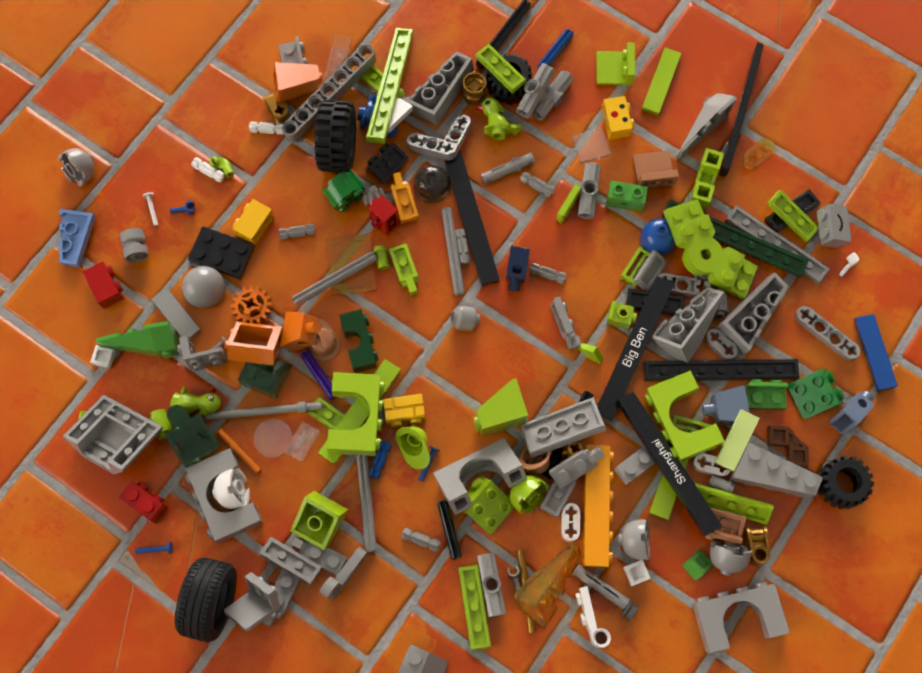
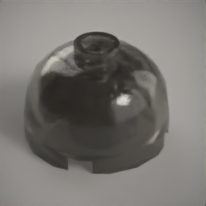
[414,165,450,203]

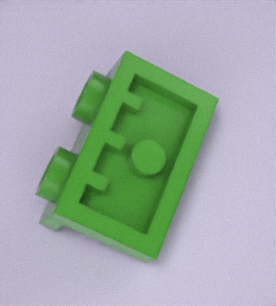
[745,379,788,410]

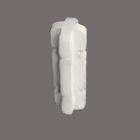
[249,122,284,134]
[191,157,225,182]

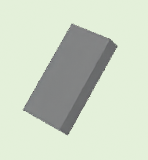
[633,250,667,291]

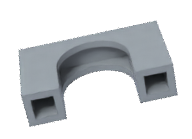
[433,438,527,515]
[185,448,263,543]
[692,581,790,653]

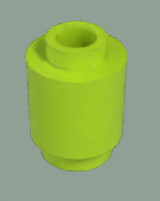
[149,409,173,440]

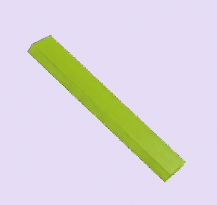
[318,359,401,465]

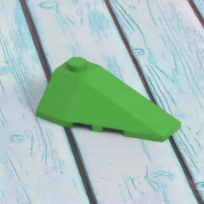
[96,321,179,358]

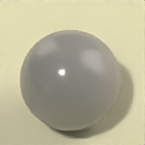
[182,266,225,308]

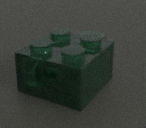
[164,404,221,468]

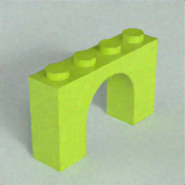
[645,370,725,463]
[327,372,384,456]

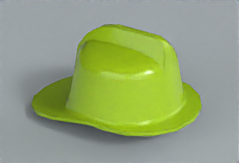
[395,425,430,470]

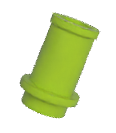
[373,245,390,270]

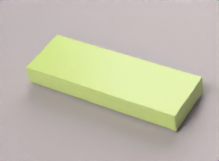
[715,409,760,472]

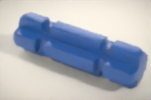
[369,441,391,479]

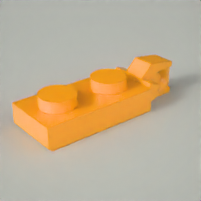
[391,172,419,224]

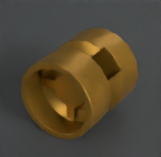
[463,72,486,105]

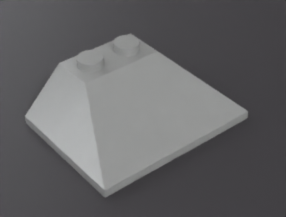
[63,395,163,474]

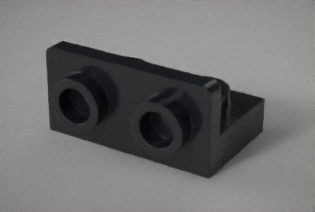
[365,142,409,184]

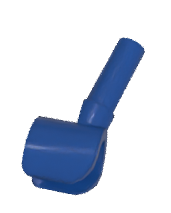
[170,201,195,215]

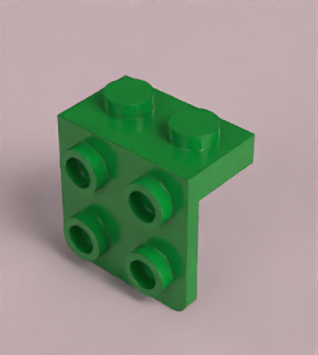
[788,368,845,419]

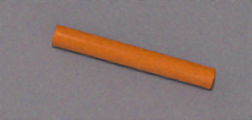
[216,428,262,475]

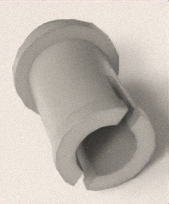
[708,474,735,493]

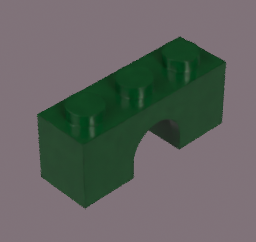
[339,309,379,373]

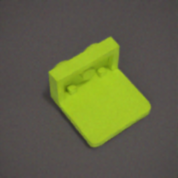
[462,476,514,534]

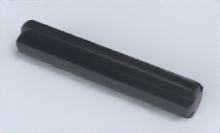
[437,500,462,559]

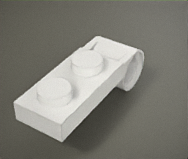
[575,586,611,648]

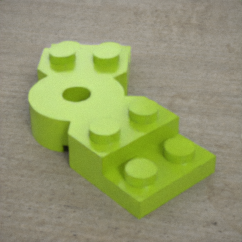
[663,199,758,300]

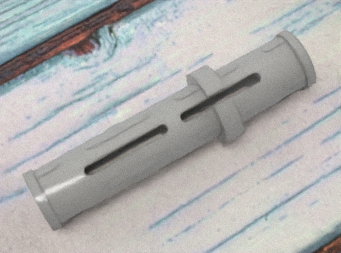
[480,152,535,185]
[572,564,630,610]

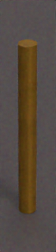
[516,550,537,633]

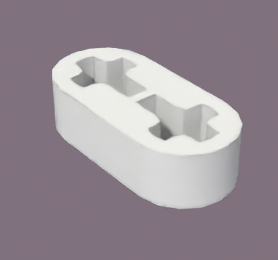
[693,453,731,477]
[561,503,580,542]

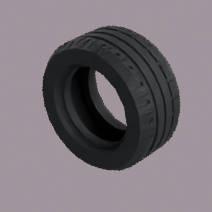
[174,557,237,643]

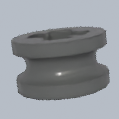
[620,600,639,621]

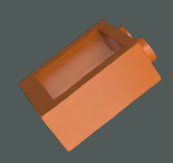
[224,321,282,366]

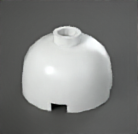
[212,468,250,509]

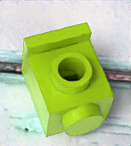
[606,301,637,329]

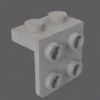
[177,336,228,371]
[224,572,280,631]

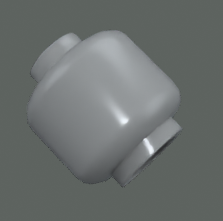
[451,305,480,331]

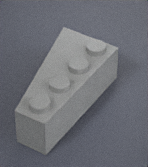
[404,51,474,126]
[728,442,823,499]

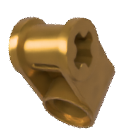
[263,92,290,124]
[744,526,770,566]

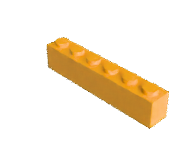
[582,445,614,569]

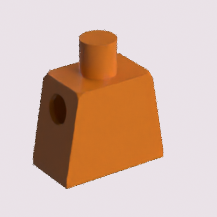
[280,311,322,352]

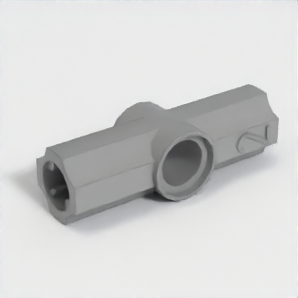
[516,63,555,118]
[532,71,574,121]
[577,162,601,220]
[477,553,506,617]

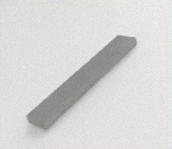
[725,205,830,285]

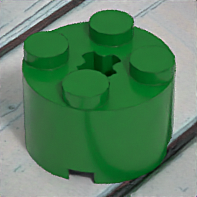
[322,170,365,213]

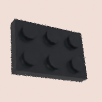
[188,226,255,280]

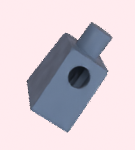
[702,386,749,425]
[828,391,874,436]

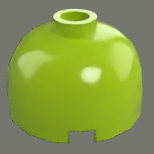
[510,475,549,515]

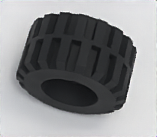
[486,53,532,104]
[819,456,874,509]

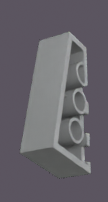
[716,272,788,355]

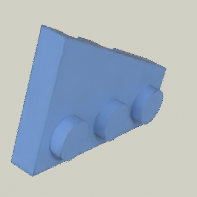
[59,209,96,268]

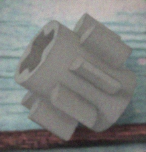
[362,185,385,206]

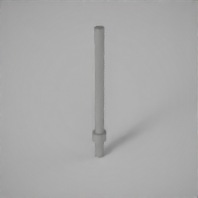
[205,401,323,420]

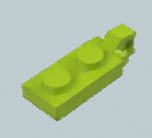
[389,244,419,296]

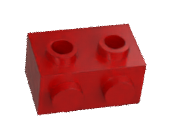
[368,195,400,236]
[119,481,168,524]

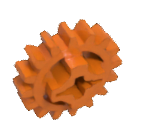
[230,285,273,324]

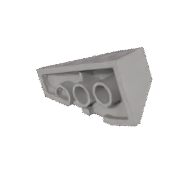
[651,287,725,363]

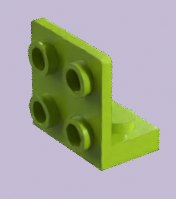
[596,42,635,85]

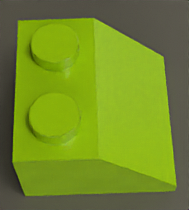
[290,491,348,550]

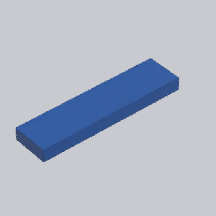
[854,314,898,391]

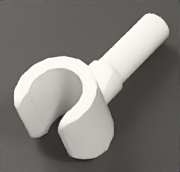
[838,252,859,277]

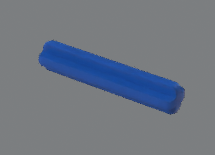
[537,28,574,69]

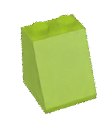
[473,378,528,437]

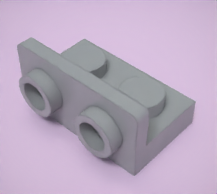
[279,36,308,64]

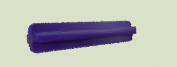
[300,350,336,400]

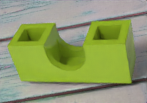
[689,148,724,211]

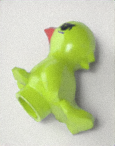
[476,98,523,140]
[170,386,221,428]

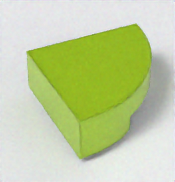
[578,343,603,364]

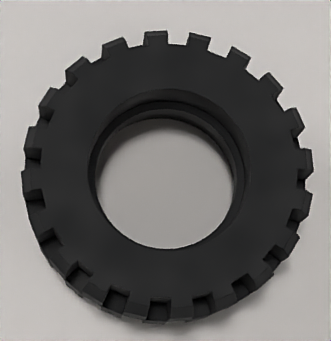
[314,100,356,173]

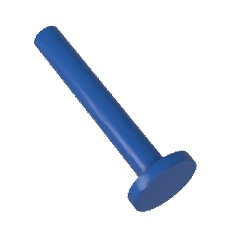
[418,446,440,482]
[135,542,173,554]

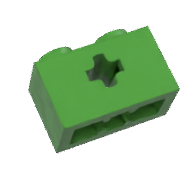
[605,180,648,212]

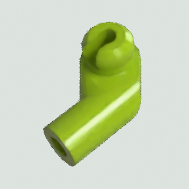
[210,156,234,178]

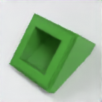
[682,549,713,580]

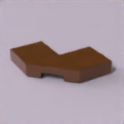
[767,425,809,468]

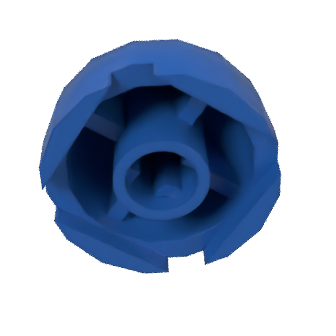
[640,218,676,256]

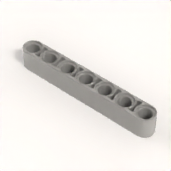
[282,44,376,142]

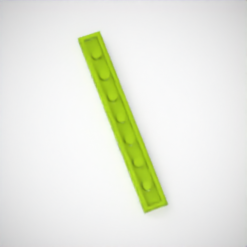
[366,28,414,144]

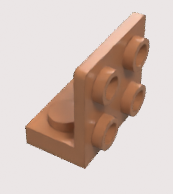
[633,151,679,189]

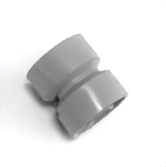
[119,228,149,263]

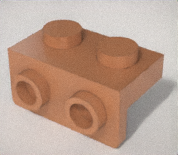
[705,507,746,545]

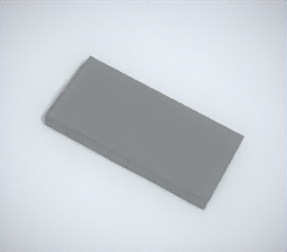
[520,397,606,458]

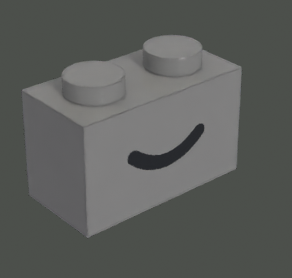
[817,204,852,248]

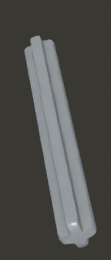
[442,207,464,296]
[292,251,377,306]
[356,455,377,553]

